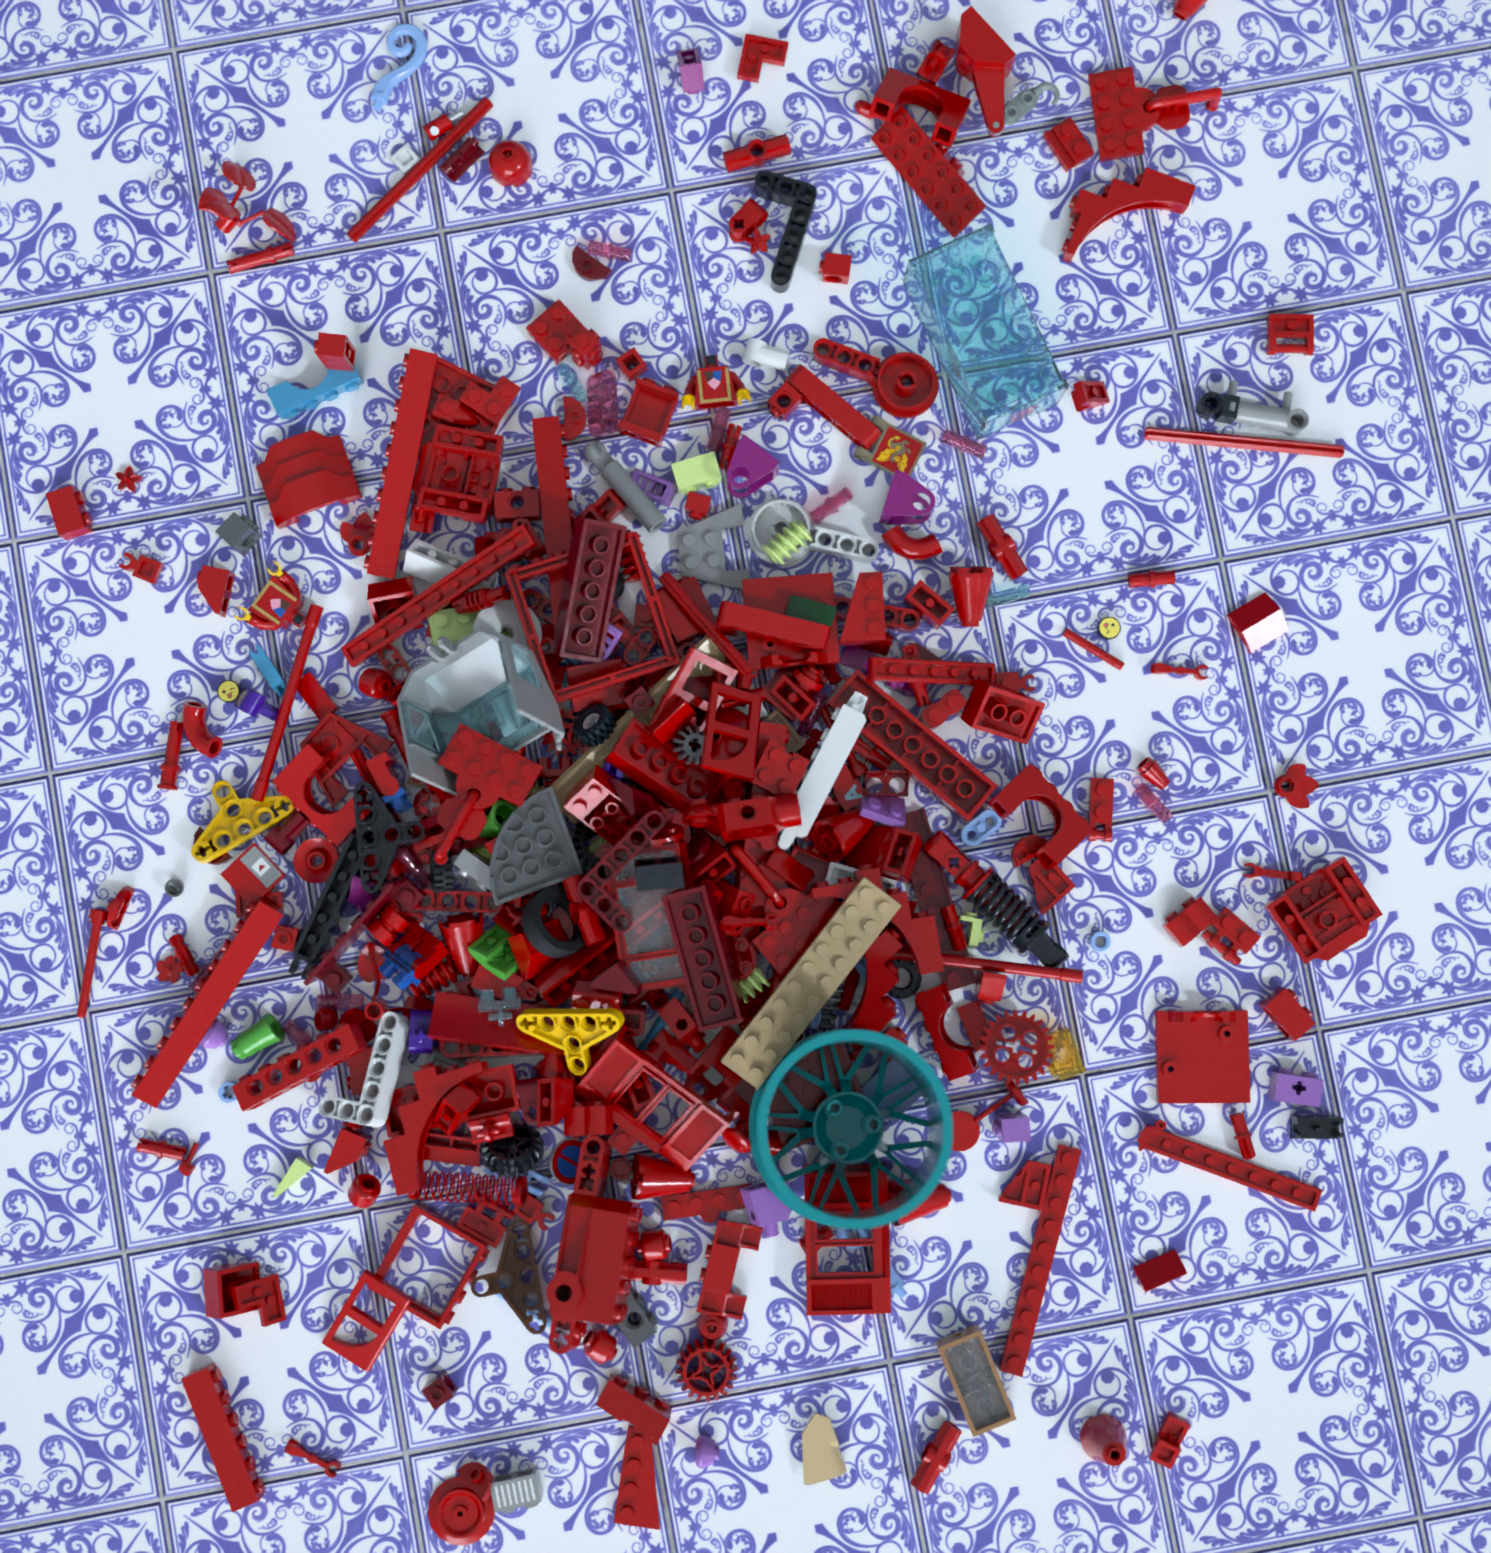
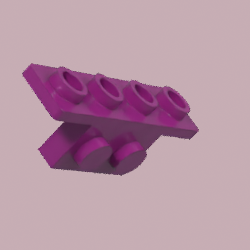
[840,645,928,698]

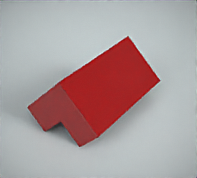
[424,1129,482,1167]

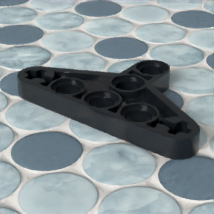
[353,782,426,895]

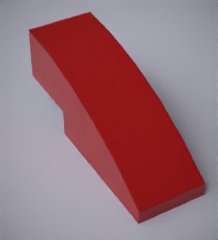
[571,489,627,531]

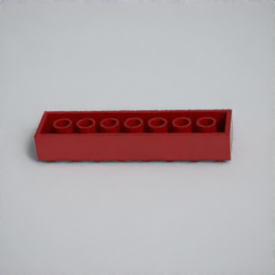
[826,669,998,822]

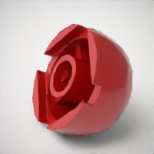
[488,139,533,187]

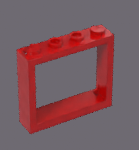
[368,1201,490,1329]

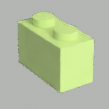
[671,451,722,496]

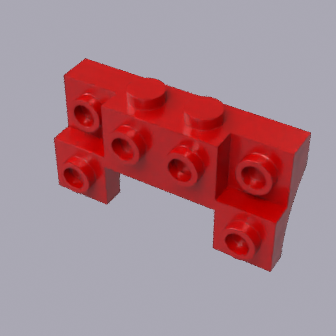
[696,1217,764,1320]

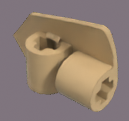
[802,1412,847,1485]

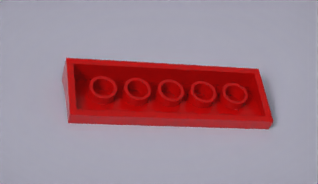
[605,717,746,837]
[427,991,573,1058]
[385,1063,521,1138]

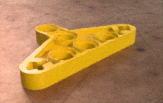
[191,781,295,863]
[516,1008,624,1075]

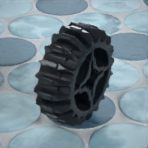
[481,1120,544,1179]

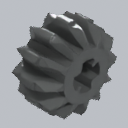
[672,726,705,765]

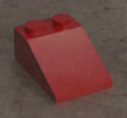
[960,677,1045,745]

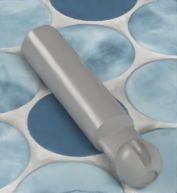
[584,440,667,533]

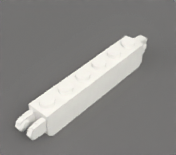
[778,691,868,850]

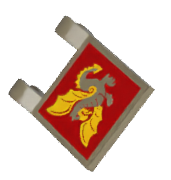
[854,415,927,476]

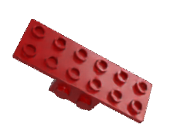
[871,106,986,237]

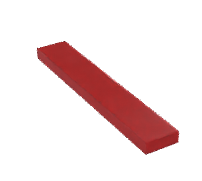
[868,657,995,686]

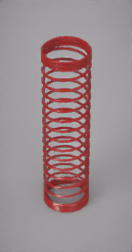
[408,1170,528,1206]

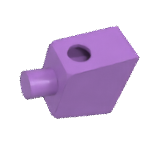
[740,1181,789,1237]

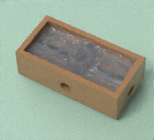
[935,1324,1017,1437]

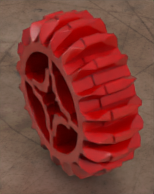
[675,1337,738,1403]

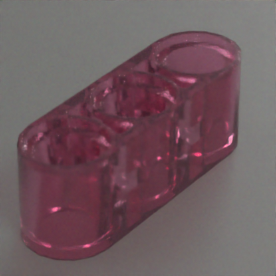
[587,370,618,438]

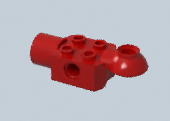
[682,793,802,842]

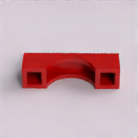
[915,982,980,1081]

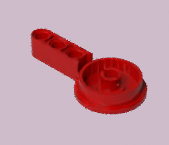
[812,338,939,419]

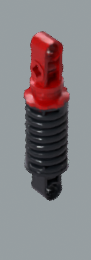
[923,830,1070,968]

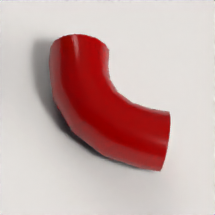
[881,525,942,560]
[182,701,223,758]

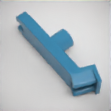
[249,645,287,698]

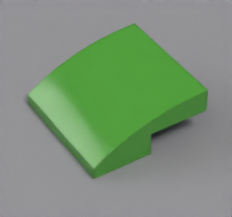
[468,924,519,981]

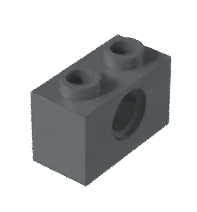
[215,512,263,556]
[617,1289,659,1348]

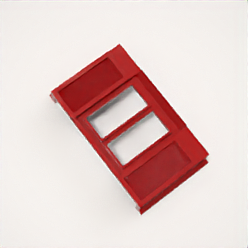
[574,1024,741,1172]
[803,1163,891,1316]

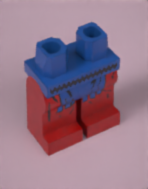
[365,751,413,814]
[378,920,449,991]

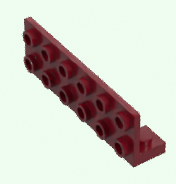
[303,876,426,995]

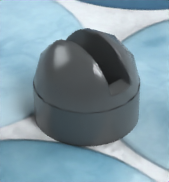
[165,878,184,897]

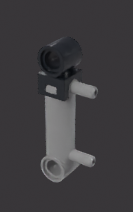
[1195,380,1309,436]

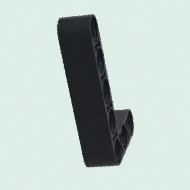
[754,170,817,293]

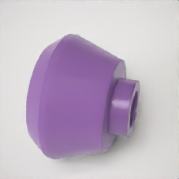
[200,1019,229,1049]
[695,1435,720,1469]

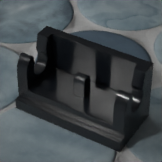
[634,856,684,892]
[1290,1115,1344,1139]

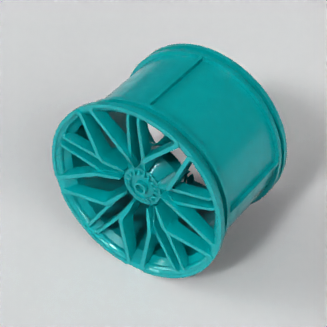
[748,1029,953,1229]

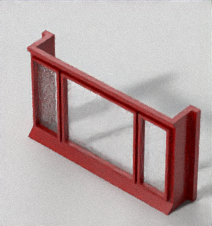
[602,835,693,994]

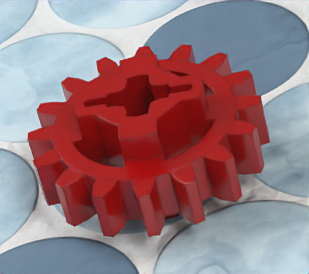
[541,708,583,757]

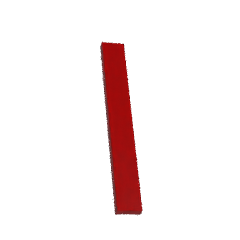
[1144,1125,1322,1212]

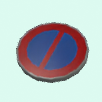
[550,1138,582,1185]

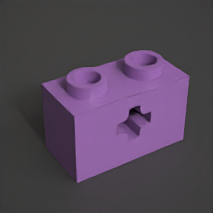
[1268,1068,1323,1107]
[992,1112,1031,1143]

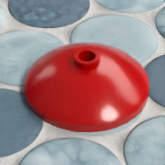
[699,708,748,775]

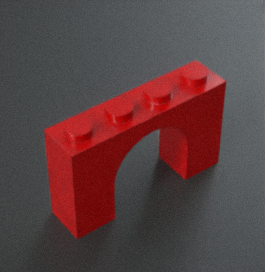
[869,67,971,148]
[272,741,373,846]
[987,763,1093,870]

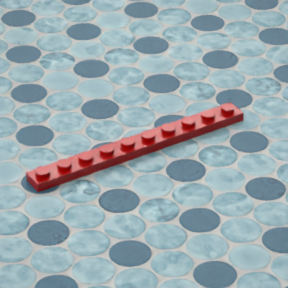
[340,524,537,667]
[998,1143,1082,1377]

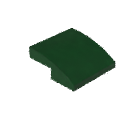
[784,595,837,652]

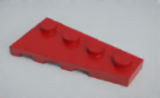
[614,1426,660,1530]

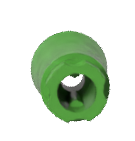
[479,800,517,839]
[230,1013,285,1060]

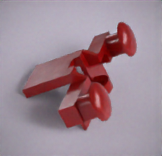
[637,1026,751,1153]

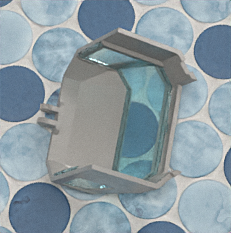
[397,627,565,796]

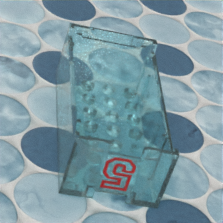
[903,223,1069,441]

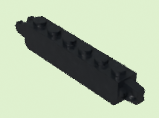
[288,817,375,980]

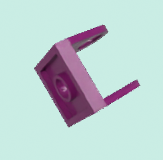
[727,435,780,498]
[879,470,935,525]

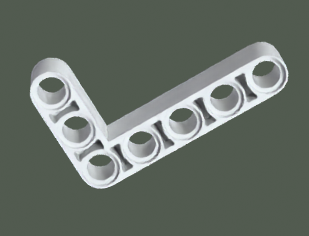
[318,1011,410,1128]

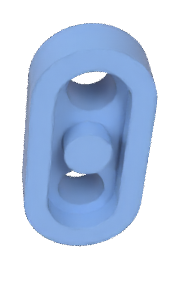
[960,809,1002,847]

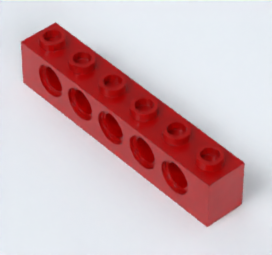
[231,1021,369,1112]

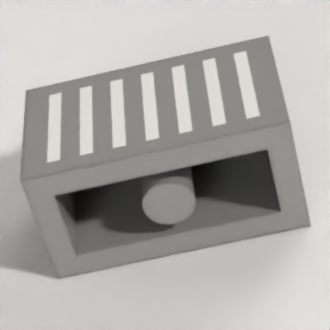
[490,1467,543,1514]

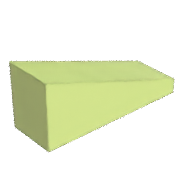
[272,1156,315,1197]

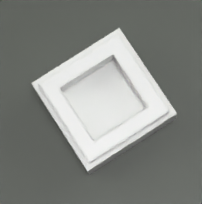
[390,144,421,175]

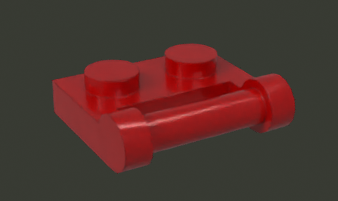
[1266,314,1314,356]

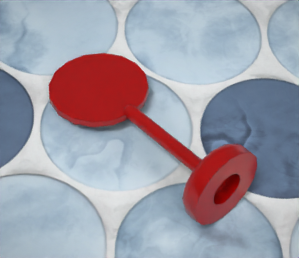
[951,1079,1029,1151]

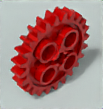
[979,1009,1055,1086]

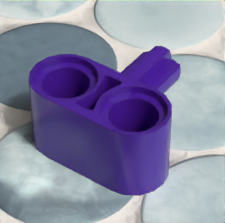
[234,686,279,721]
[409,1010,433,1054]

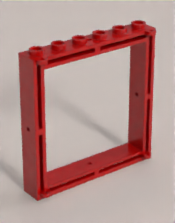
[504,530,680,704]

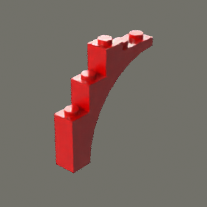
[1061,167,1196,263]
[809,864,944,975]
[839,899,903,1052]
[383,1058,490,1196]

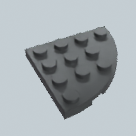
[490,786,583,906]

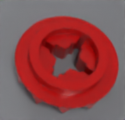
[412,787,443,821]

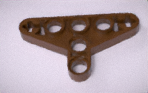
[471,1218,547,1334]

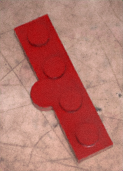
[661,1182,752,1223]

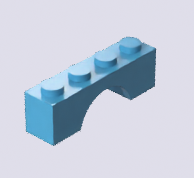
[266,364,364,420]

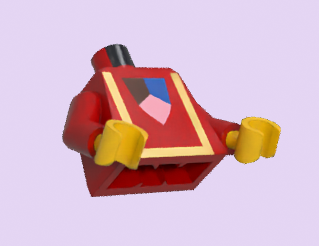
[681,355,751,410]
[233,560,306,631]

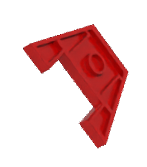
[299,712,395,808]

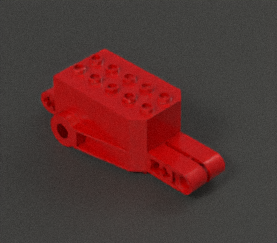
[546,1135,643,1354]

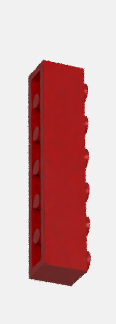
[181,1362,265,1512]

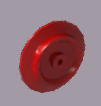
[428,1476,495,1546]

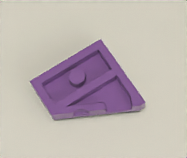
[859,796,906,829]

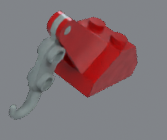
[954,6,1060,137]

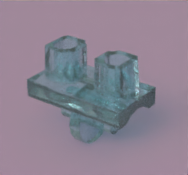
[478,987,521,1027]

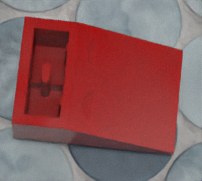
[563,764,640,846]
[844,825,922,884]

